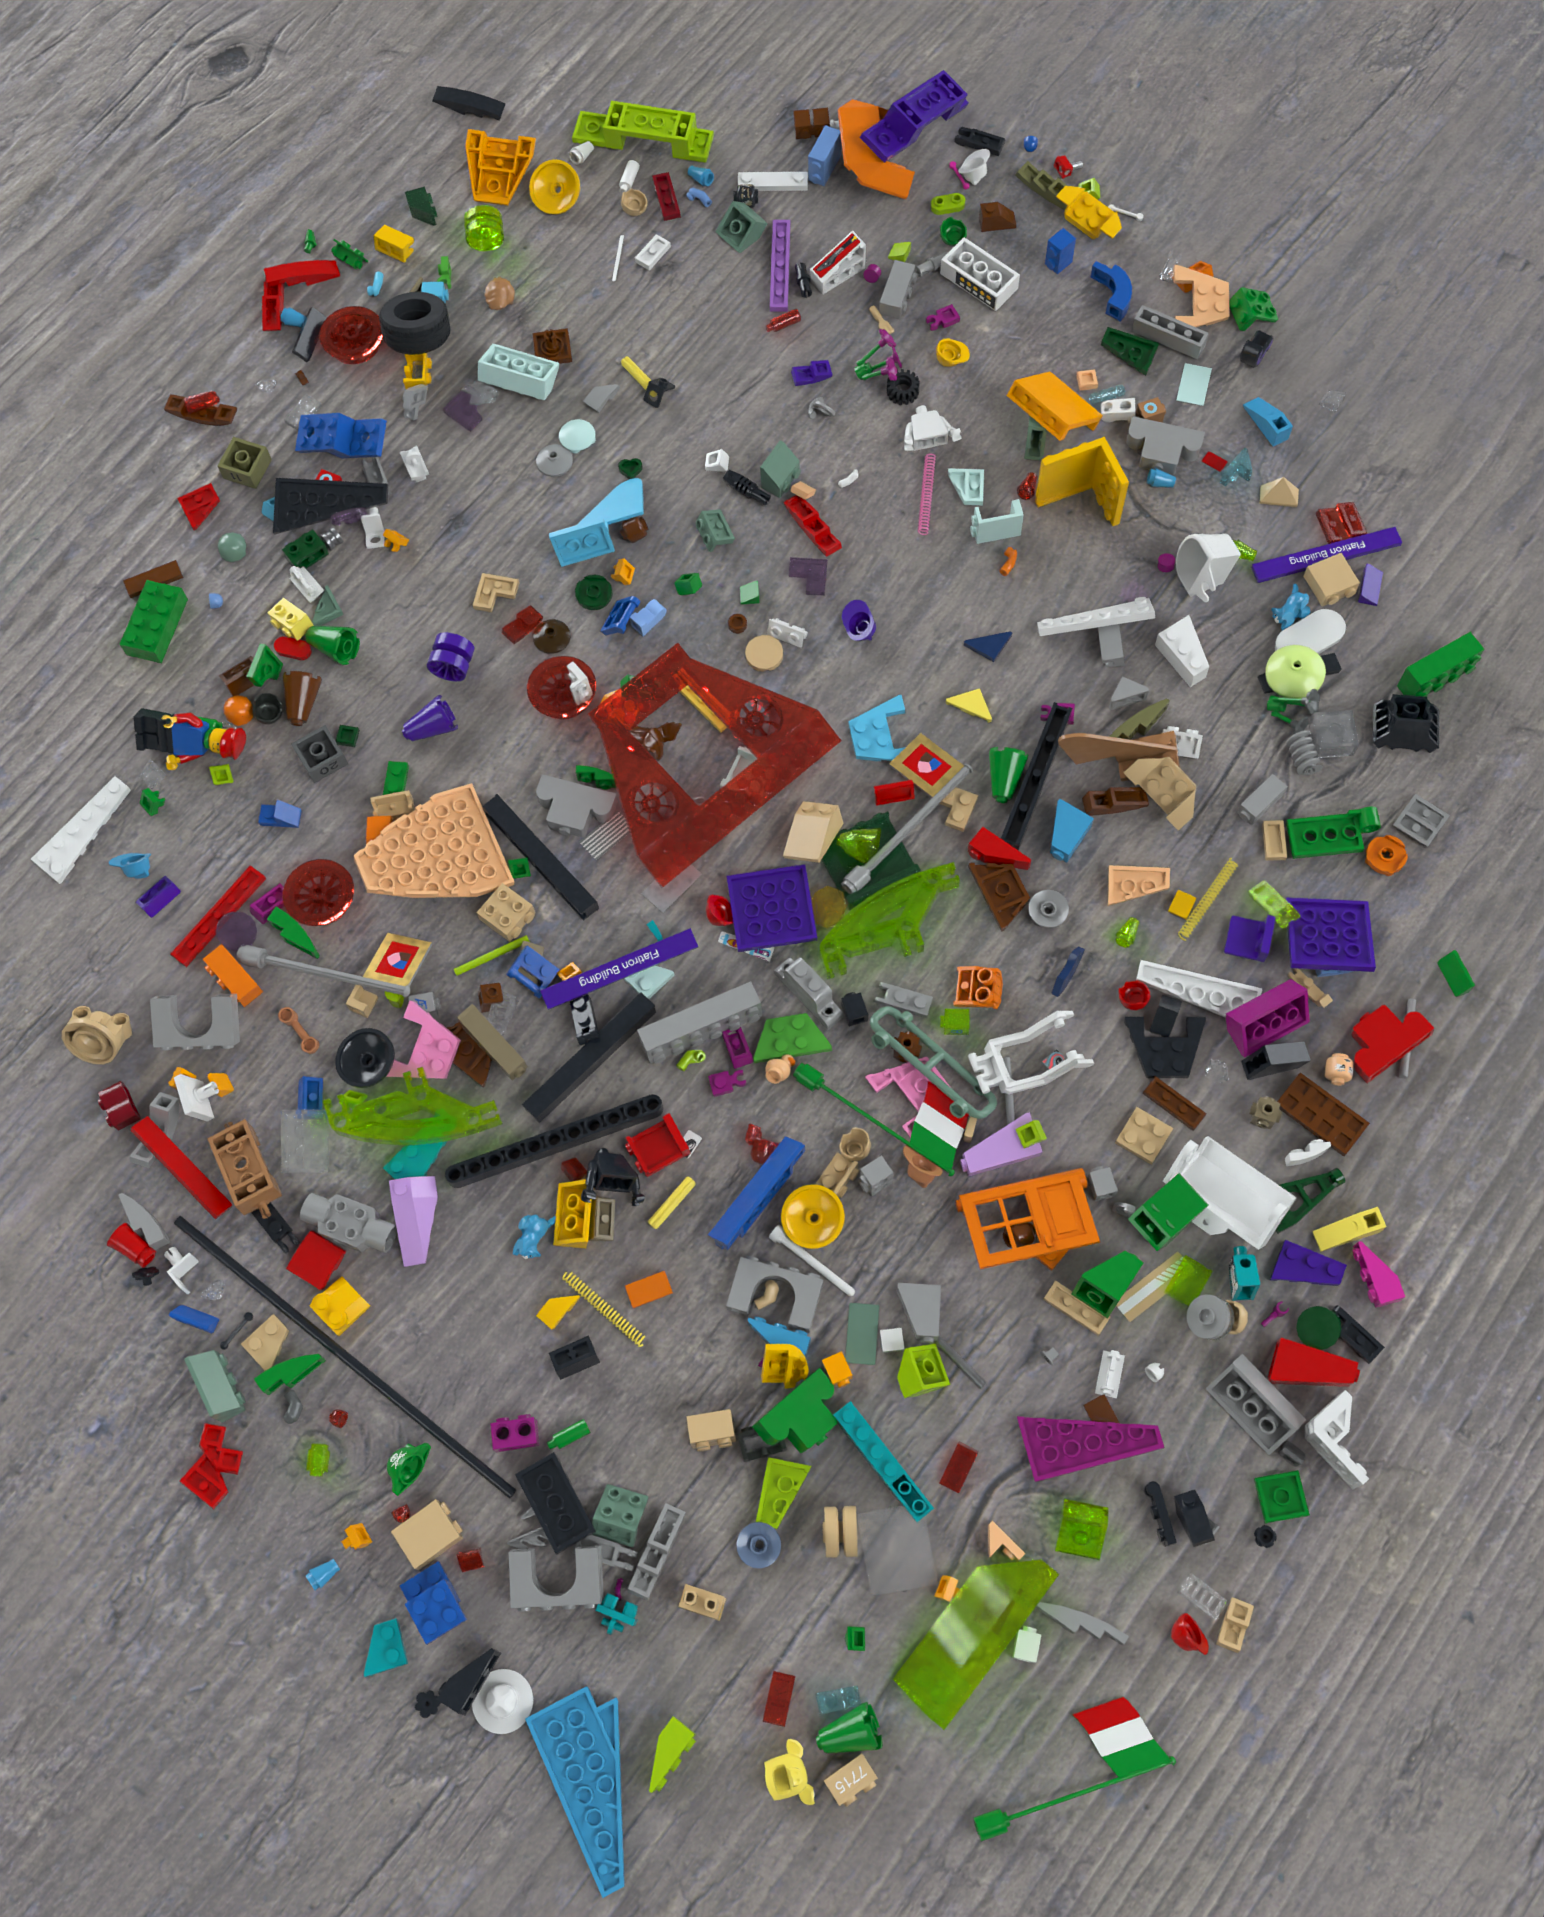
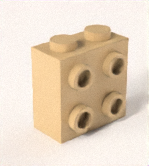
[1303,553,1360,606]
[476,883,535,942]

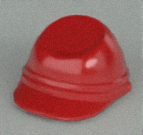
[706,894,733,926]
[1171,1613,1209,1655]

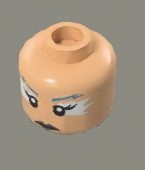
[1325,1053,1353,1086]

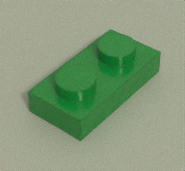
[383,761,409,795]

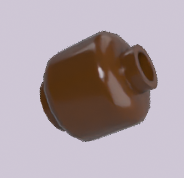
[620,516,649,543]
[1003,1222,1036,1248]

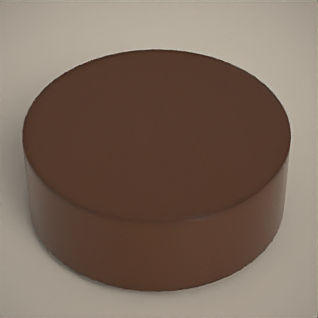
[728,614,747,634]

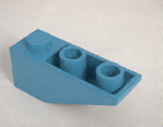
[1243,397,1293,447]
[748,1317,811,1358]

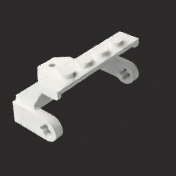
[1163,1136,1296,1250]

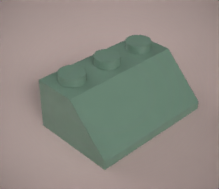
[184,1350,246,1423]

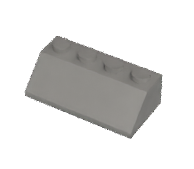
[1206,1354,1306,1455]

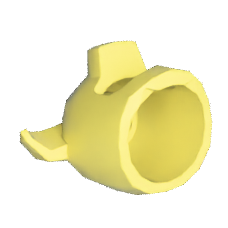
[764,1739,815,1805]

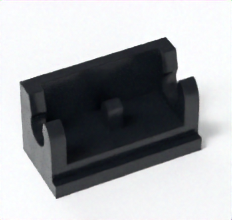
[549,1335,600,1380]

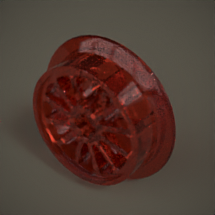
[319,306,383,364]
[527,656,596,719]
[282,859,354,926]

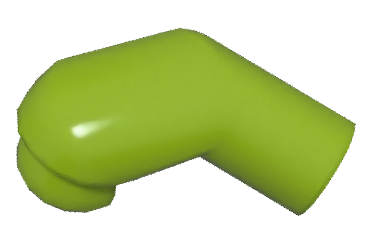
[676,1049,706,1072]

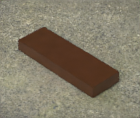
[123,560,183,598]
[1142,1076,1207,1131]

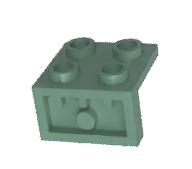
[591,1484,648,1547]

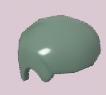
[218,532,247,562]

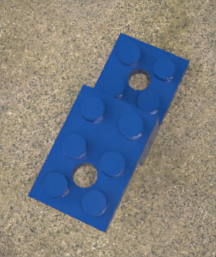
[295,413,387,459]

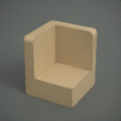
[346,985,378,1018]

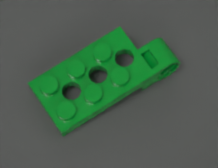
[1286,806,1381,859]

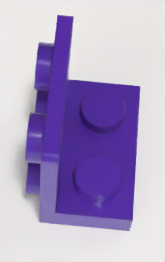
[1224,915,1276,962]

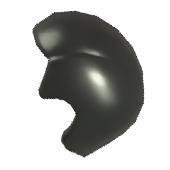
[253,693,282,724]

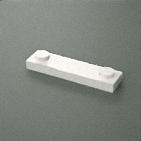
[738,172,808,191]

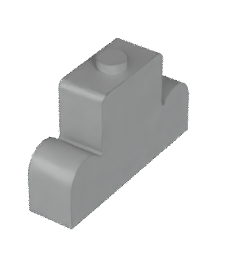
[1126,416,1205,475]
[536,774,618,838]

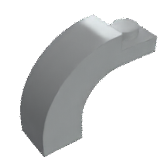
[130,1092,179,1168]

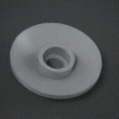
[536,444,573,477]
[1028,890,1069,928]

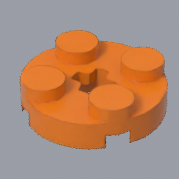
[1365,835,1408,876]

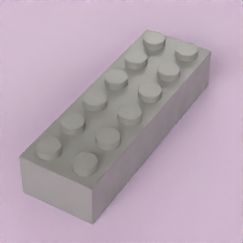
[637,981,762,1064]

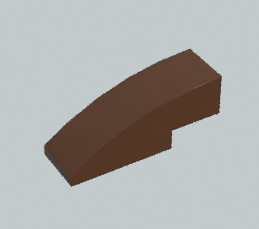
[1082,787,1149,816]

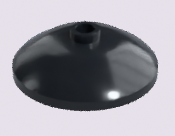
[335,1028,395,1088]

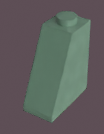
[1024,416,1047,460]

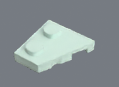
[948,468,984,506]

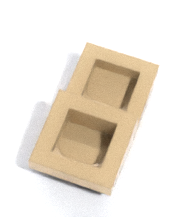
[1216,1597,1254,1653]

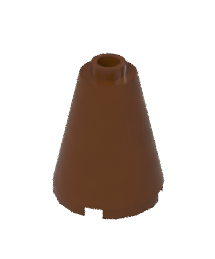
[283,671,322,726]

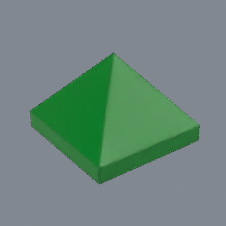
[508,858,531,879]
[845,1626,865,1651]

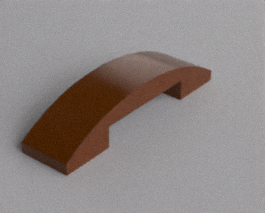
[164,394,237,426]

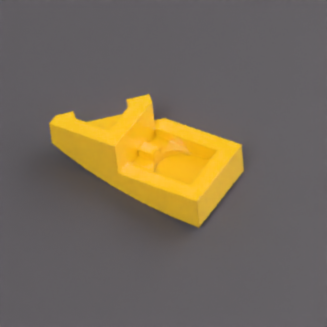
[536,1295,580,1329]

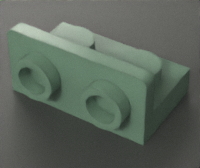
[695,509,735,552]

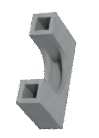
[150,994,240,1050]
[726,1256,823,1333]
[509,1545,604,1612]

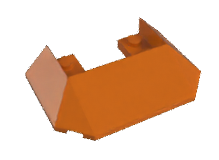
[838,99,915,199]

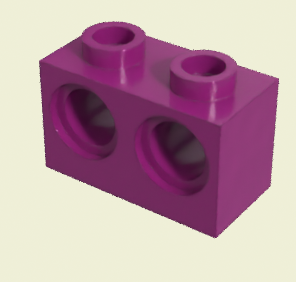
[490,1414,539,1453]

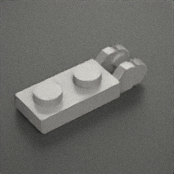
[572,1535,638,1571]

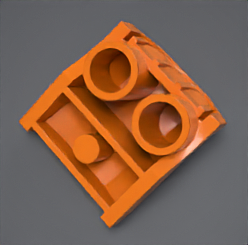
[953,966,1003,1009]

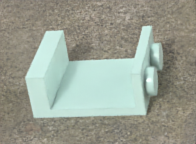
[970,499,1024,544]

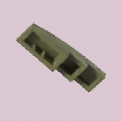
[1015,161,1067,210]
[1109,698,1170,740]

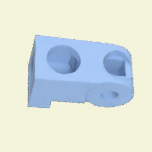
[630,599,667,636]

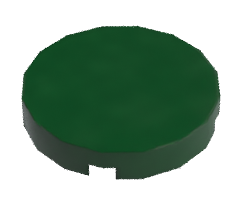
[575,574,613,610]
[1296,1306,1342,1350]

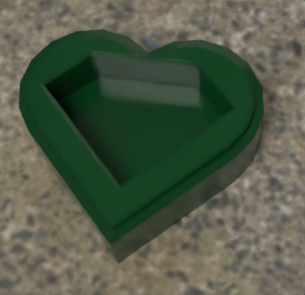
[618,458,643,479]

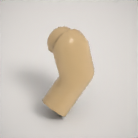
[754,1280,779,1310]

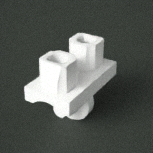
[400,446,429,482]

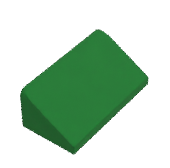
[1437,950,1475,997]

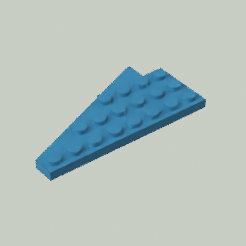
[525,1686,625,1898]

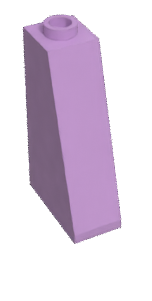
[960,1112,1042,1177]

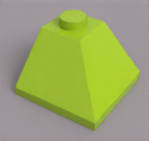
[897,1343,950,1399]

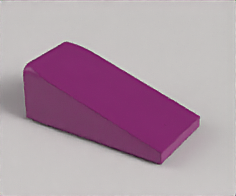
[250,883,294,925]
[722,1027,753,1069]

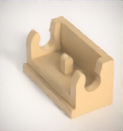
[370,790,415,821]

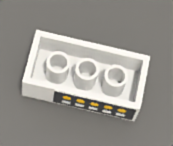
[940,237,1020,311]

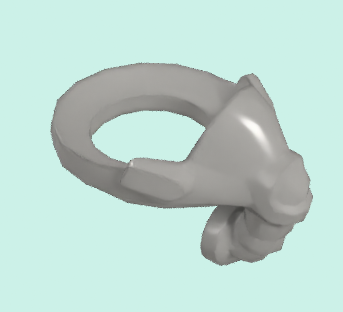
[808,397,836,419]

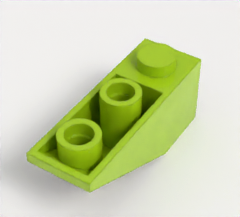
[649,1716,696,1793]

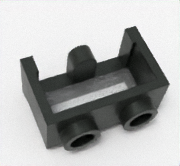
[737,1426,787,1462]

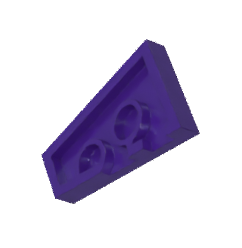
[1270,1240,1347,1286]

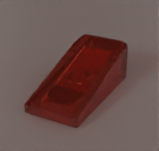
[939,1441,979,1493]

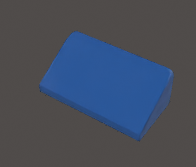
[297,1076,323,1120]
[169,1305,219,1334]

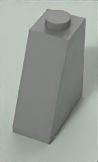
[897,1283,941,1344]

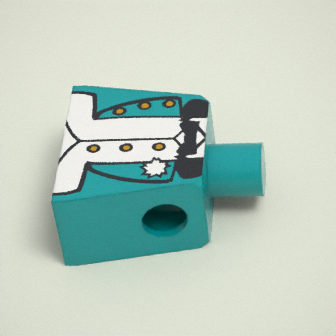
[1229,1246,1260,1301]

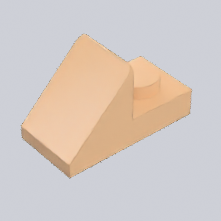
[988,1521,1025,1562]

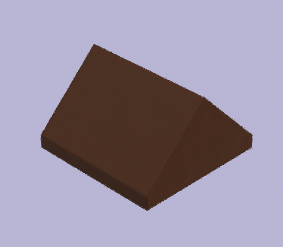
[219,656,254,696]

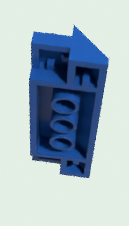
[708,1136,805,1250]

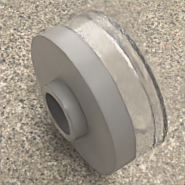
[1187,1294,1234,1340]

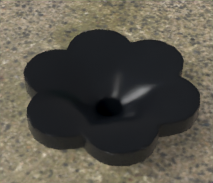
[132,1266,160,1286]

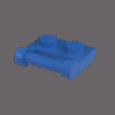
[600,596,640,636]
[506,945,559,999]

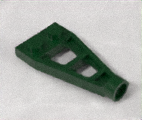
[1275,1168,1345,1234]

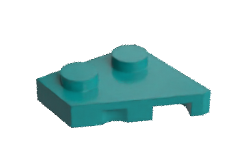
[364,1618,408,1677]

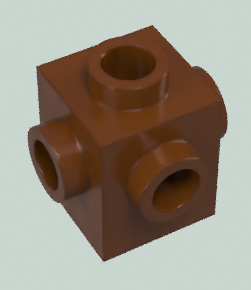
[891,1031,922,1063]

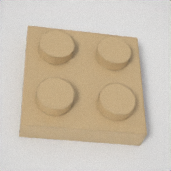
[1115,1107,1173,1165]

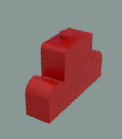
[1351,1005,1435,1084]

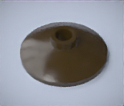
[533,619,571,654]

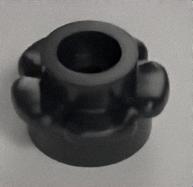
[1254,1525,1276,1548]

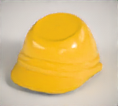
[936,338,970,367]

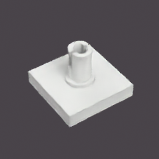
[174,1074,219,1121]

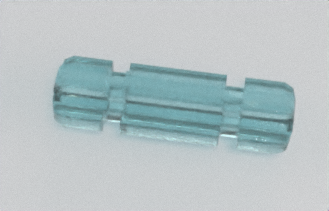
[1089,385,1125,404]

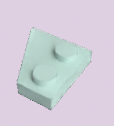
[624,966,675,999]

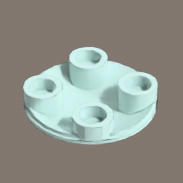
[559,419,596,453]

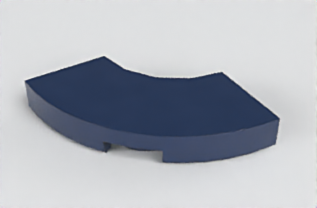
[1051,946,1085,997]

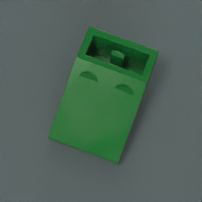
[1128,1173,1209,1251]

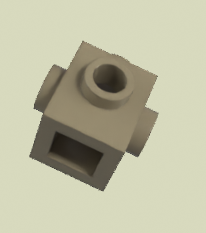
[1249,1097,1282,1129]

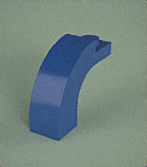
[1091,261,1132,322]

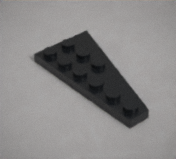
[273,478,388,535]

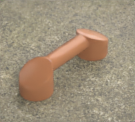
[278,1007,320,1054]

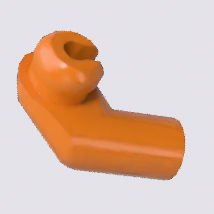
[999,547,1018,576]

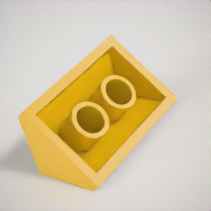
[553,1180,592,1249]

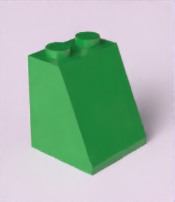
[1071,1251,1144,1319]

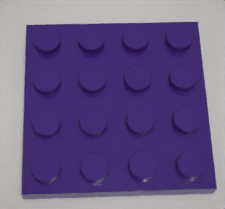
[727,864,818,952]
[1285,898,1376,972]

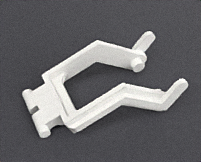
[968,1011,1094,1094]

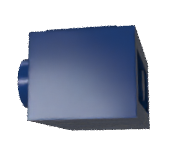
[1045,228,1076,274]

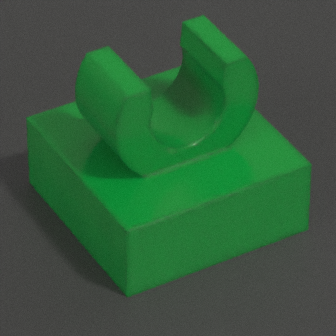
[139,788,165,816]

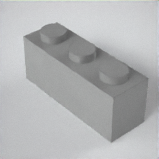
[879,260,918,319]

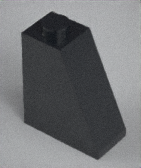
[1241,1041,1311,1080]

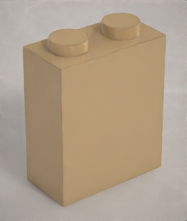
[391,1499,463,1571]

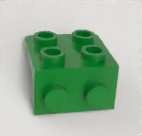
[1229,287,1278,331]

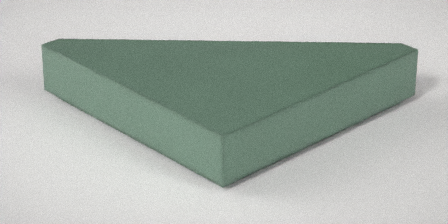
[312,585,344,626]

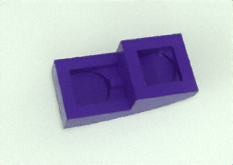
[791,360,833,386]

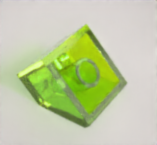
[1055,1499,1108,1560]

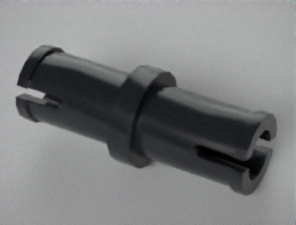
[795,263,812,298]

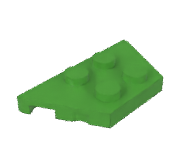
[754,1013,832,1063]

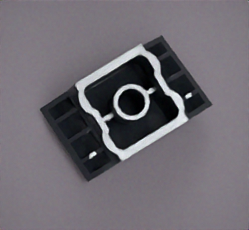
[1373,694,1439,753]

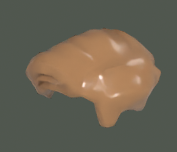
[484,276,515,310]

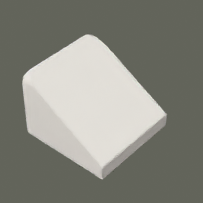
[705,449,729,472]

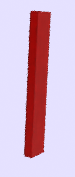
[170,865,266,968]
[130,1116,233,1220]

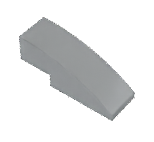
[119,1193,171,1250]

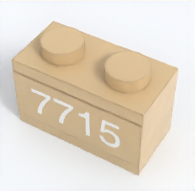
[824,1753,878,1807]

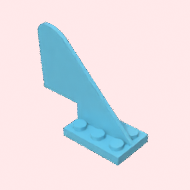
[549,478,644,567]

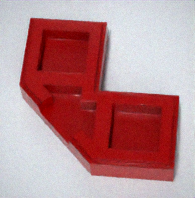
[199,1423,243,1475]

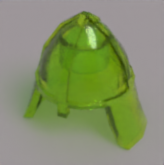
[837,828,881,864]

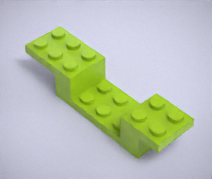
[572,101,714,163]

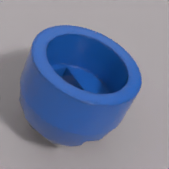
[1024,136,1038,152]

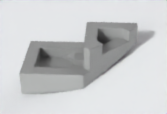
[583,384,621,413]

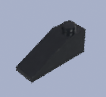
[437,1648,501,1716]

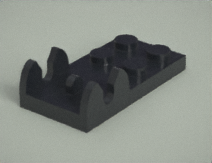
[515,1452,596,1555]

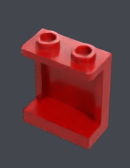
[625,1113,691,1177]

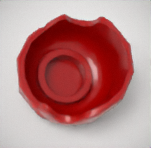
[1118,981,1151,1011]

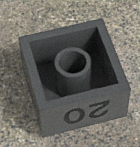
[291,725,348,783]

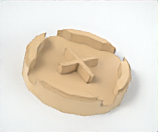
[745,635,783,672]

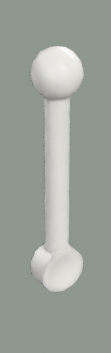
[1108,204,1143,221]

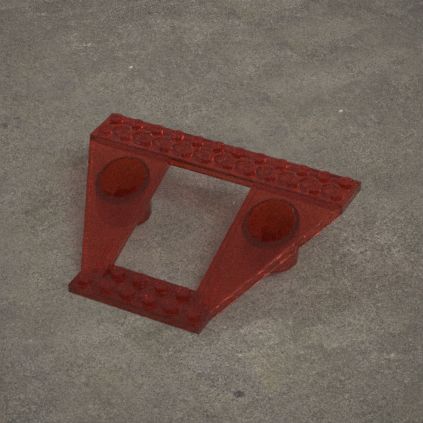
[587,643,841,888]

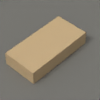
[1262,820,1287,861]

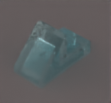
[1220,447,1252,486]

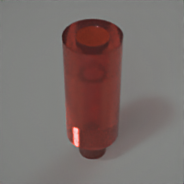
[765,309,801,332]

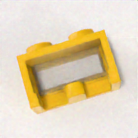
[403,353,432,390]

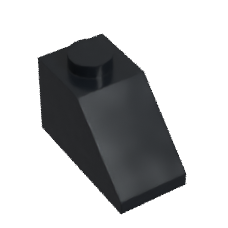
[1174,1490,1215,1547]

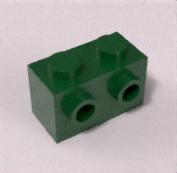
[282,529,329,569]

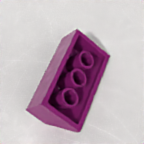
[1226,979,1310,1058]

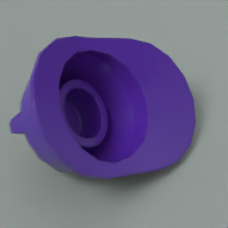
[842,600,876,641]

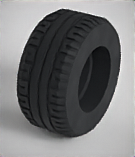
[379,292,451,355]

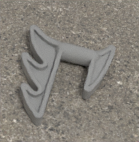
[507,1507,548,1549]

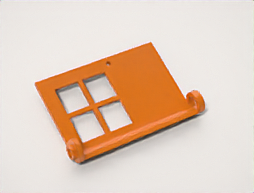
[955,1168,1100,1270]

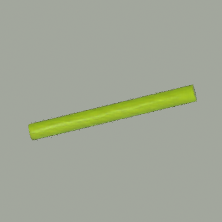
[453,935,530,976]

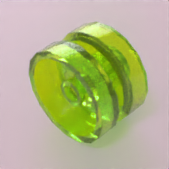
[464,205,504,251]

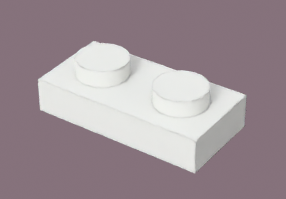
[635,234,671,271]

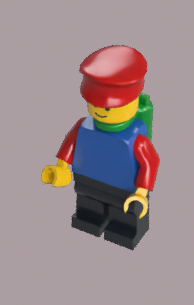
[133,708,246,770]

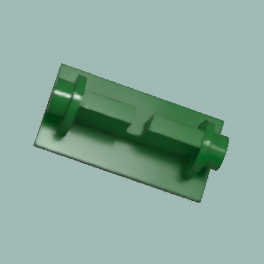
[331,239,368,269]

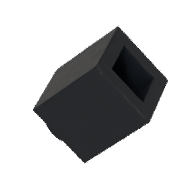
[841,992,868,1027]

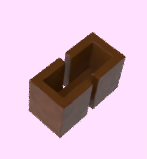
[794,107,830,139]

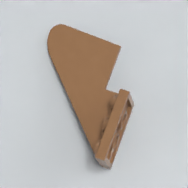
[1058,731,1180,781]

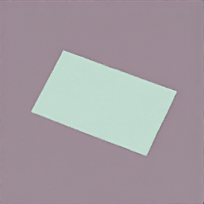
[1176,363,1212,406]

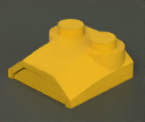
[309,1276,370,1336]

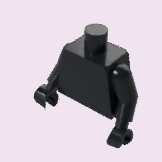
[581,1148,645,1206]

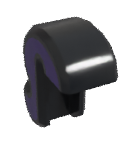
[1240,330,1274,368]

